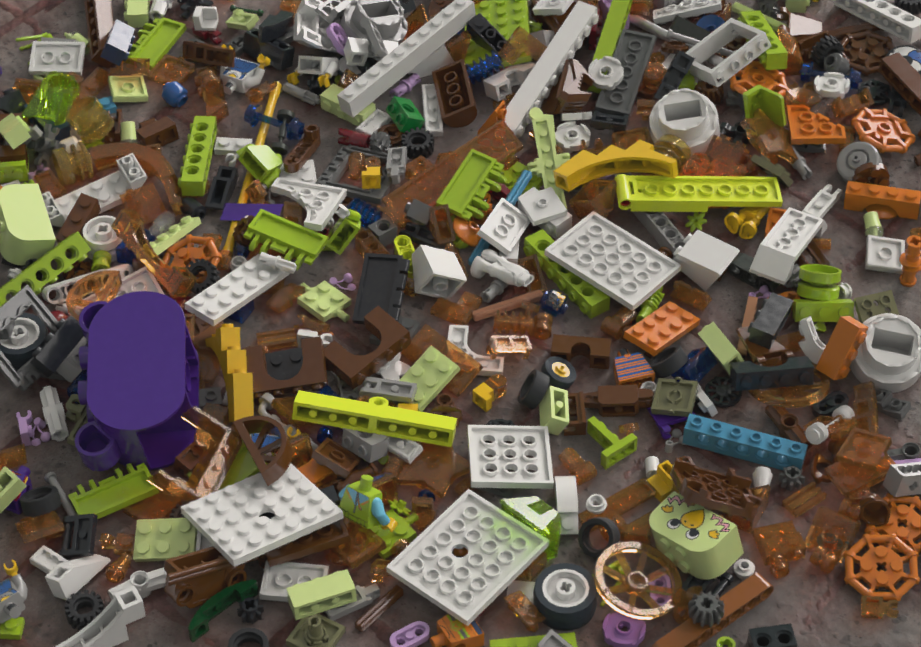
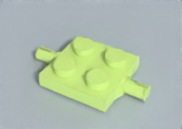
[297,280,351,323]

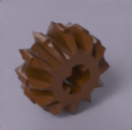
[694,80,724,105]
[233,215,256,247]

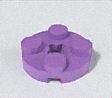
[602,608,646,647]

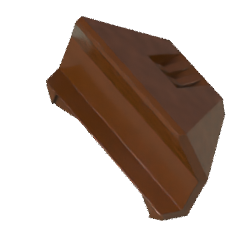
[540,58,595,115]

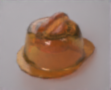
[642,62,667,91]

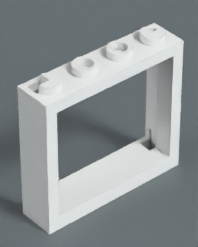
[685,18,772,87]

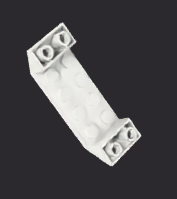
[42,153,147,227]
[749,207,828,285]

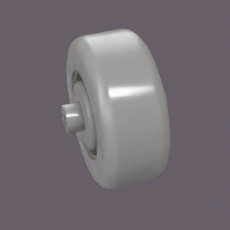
[836,142,882,183]

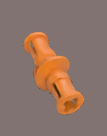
[899,235,921,287]

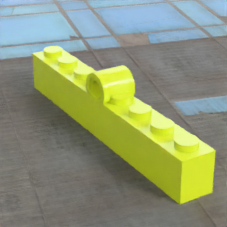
[292,390,457,447]

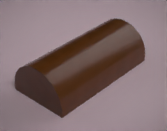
[432,58,477,128]

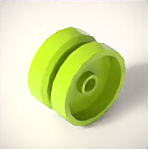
[797,264,842,300]

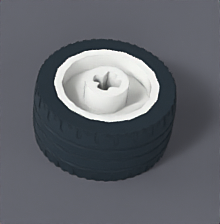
[0,313,49,371]
[533,563,598,631]

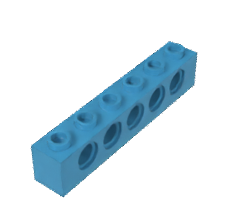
[682,413,808,470]

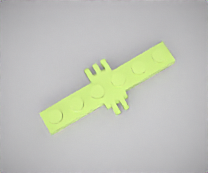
[527,116,570,212]

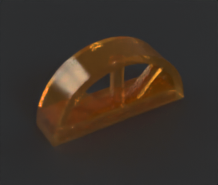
[66,270,122,322]

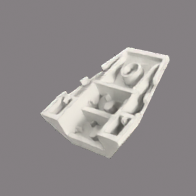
[293,0,341,53]

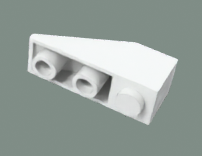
[45,554,111,600]

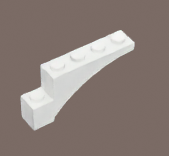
[55,586,146,647]

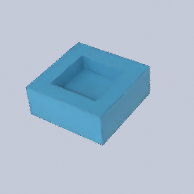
[94,96,117,117]

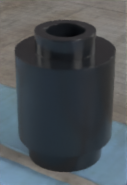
[179,197,206,220]

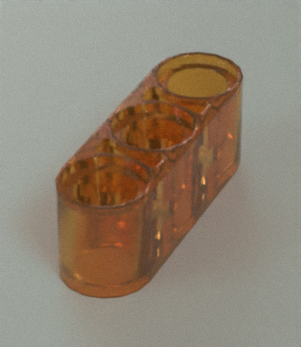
[355,228,390,258]

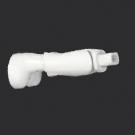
[470,249,534,287]

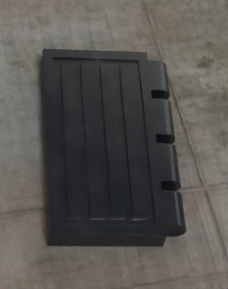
[352,253,410,325]

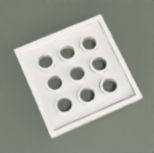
[467,425,554,489]

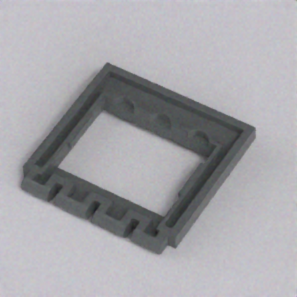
[315,144,409,205]
[0,285,58,392]

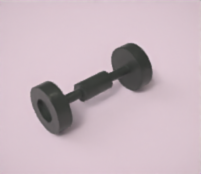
[270,109,295,156]

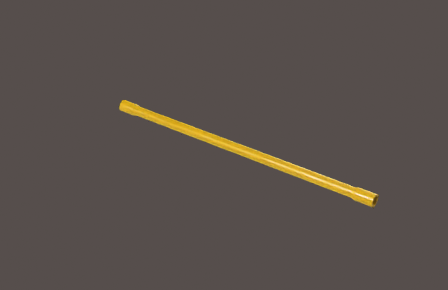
[220,82,282,265]

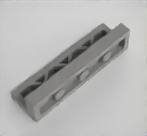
[315,0,353,24]

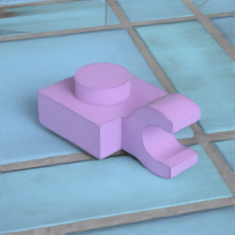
[16,410,34,447]

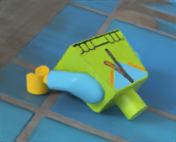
[338,475,398,532]

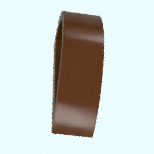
[233,416,293,486]

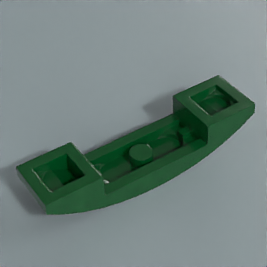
[188,579,258,643]

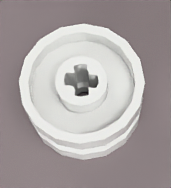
[83,215,127,262]

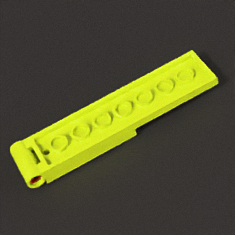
[614,174,783,212]

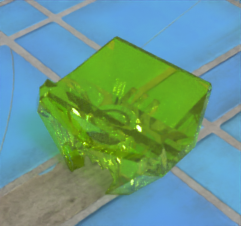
[21,71,81,125]
[499,496,562,561]

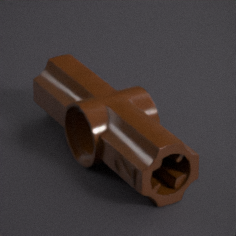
[765,400,813,452]

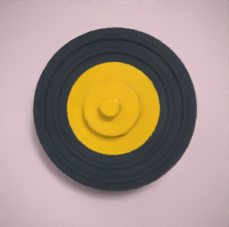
[541,356,576,389]

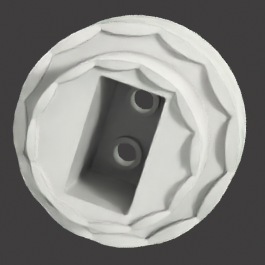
[649,88,720,161]
[850,313,921,393]

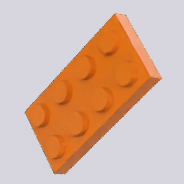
[623,301,700,356]

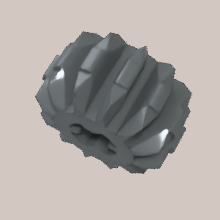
[688,590,725,628]

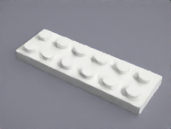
[185,254,290,326]

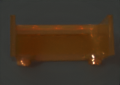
[147,406,242,501]

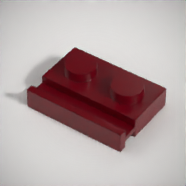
[589,9,603,50]

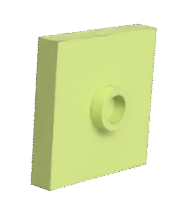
[108,75,148,102]

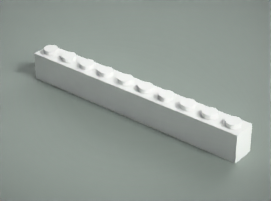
[337,0,476,117]
[505,0,599,142]

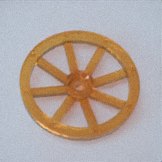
[748,358,830,408]
[594,541,682,620]

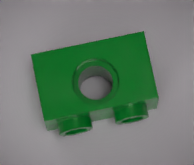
[386,96,425,132]

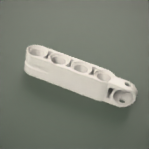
[42,264,134,304]

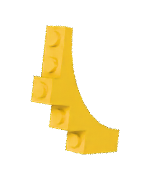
[553,140,678,192]
[205,323,254,422]

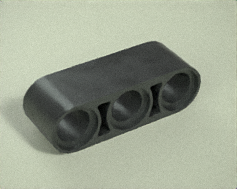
[668,15,711,41]
[727,253,780,293]

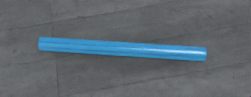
[468,170,532,266]

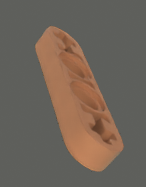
[737,296,758,356]

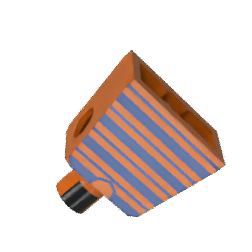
[613,349,655,389]

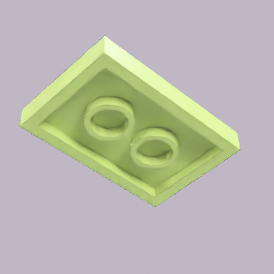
[399,346,461,412]
[133,518,197,562]

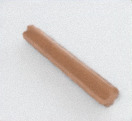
[472,289,543,322]

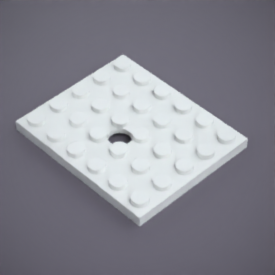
[181,463,343,567]
[386,489,549,626]

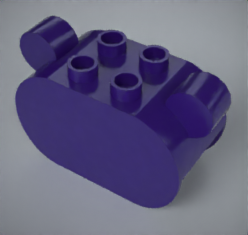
[75,291,199,471]

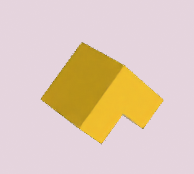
[646,460,680,503]

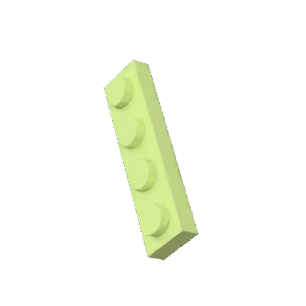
[139,216,202,259]

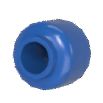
[162,81,188,107]

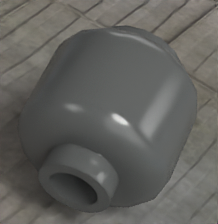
[823,53,850,76]

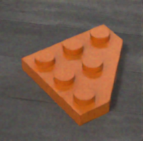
[786,105,846,145]

